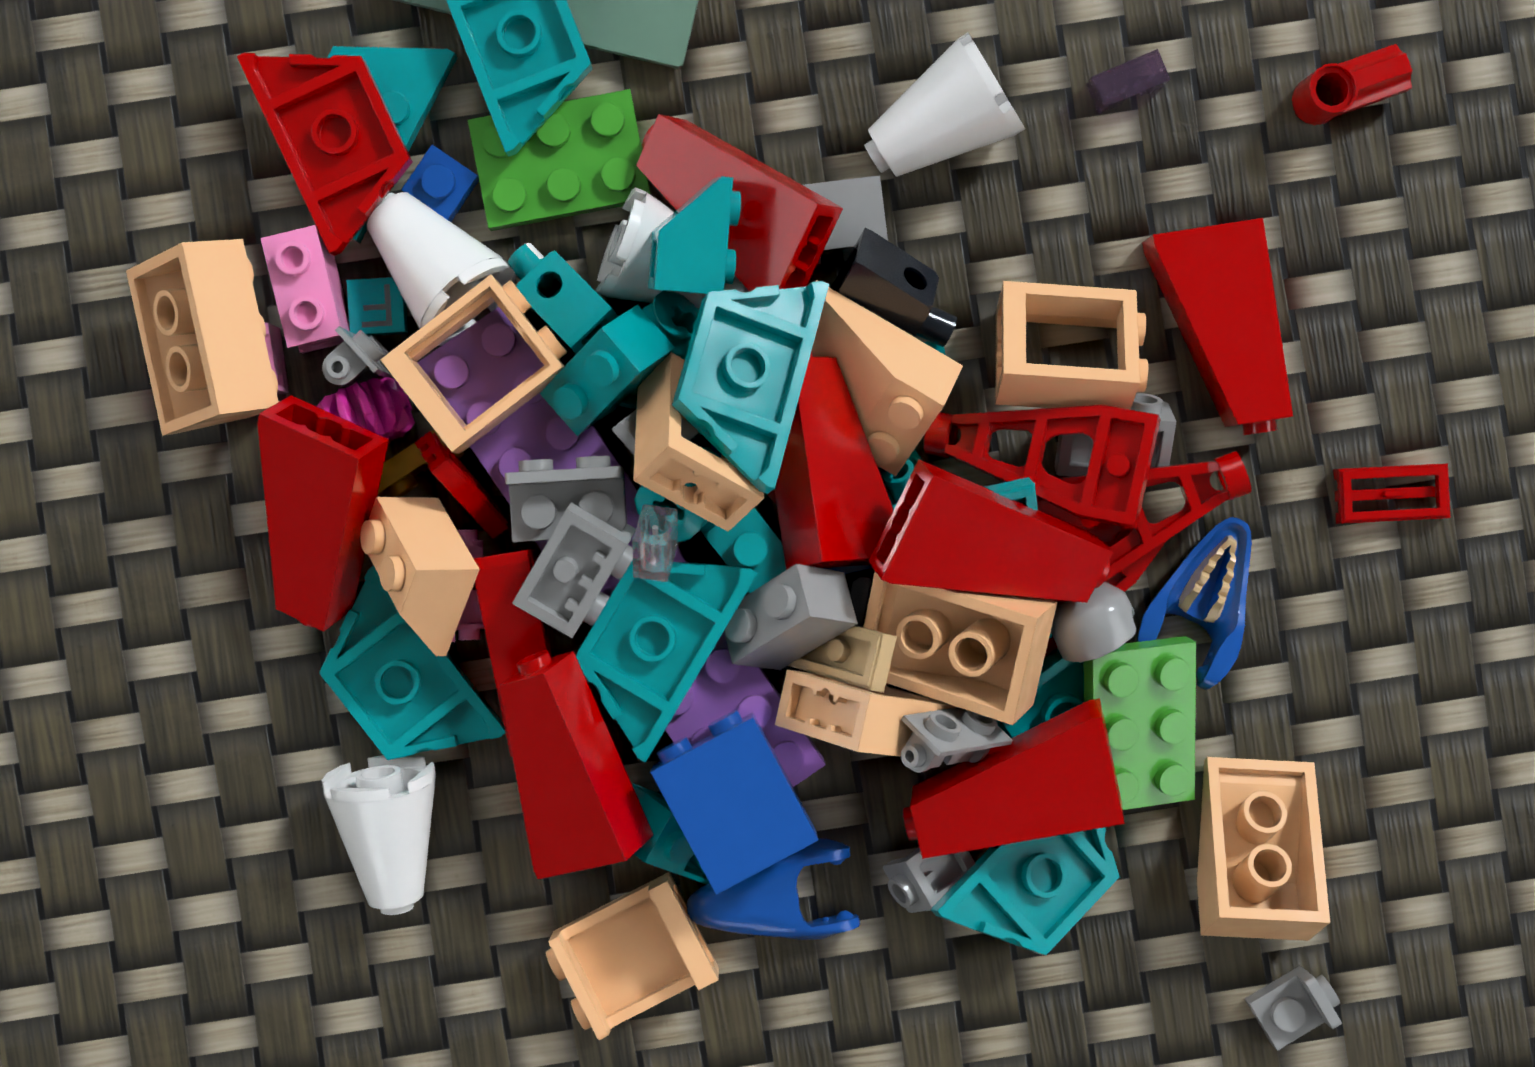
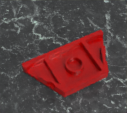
[237,53,413,256]

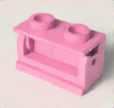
[260,225,350,353]

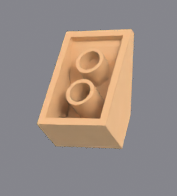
[812,280,963,476]
[864,571,1058,725]
[1197,757,1330,941]

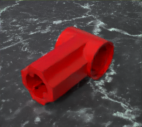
[1292,44,1413,125]

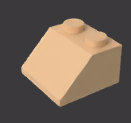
[360,497,480,656]

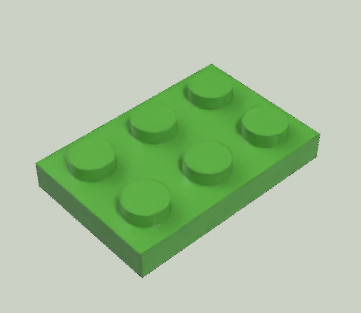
[468,89,651,231]
[1084,636,1196,810]

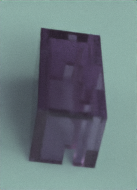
[1086,49,1171,114]

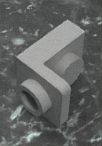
[883,847,975,913]
[1245,966,1342,1051]

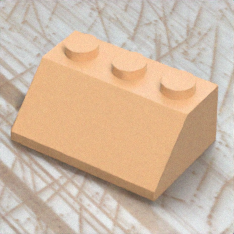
[126,239,279,436]

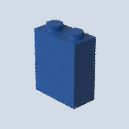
[651,710,819,895]

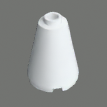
[864,32,1025,177]
[596,187,750,310]
[367,192,516,346]
[321,755,436,915]

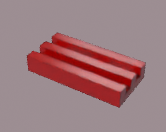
[415,431,508,539]
[1333,463,1451,524]

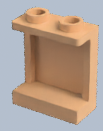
[546,872,719,1040]

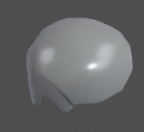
[1051,582,1136,662]

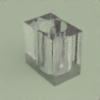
[632,504,678,582]

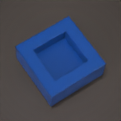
[401,145,479,222]

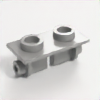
[322,326,395,388]
[901,707,1013,773]

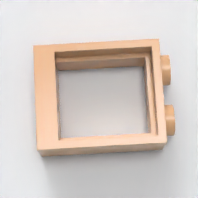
[380,274,567,454]
[996,281,1148,410]
[633,352,764,532]
[775,670,956,757]

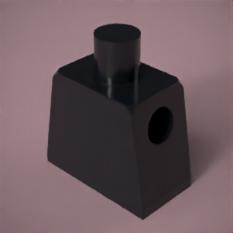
[831,228,957,347]

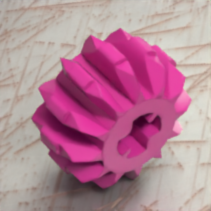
[316,377,415,444]

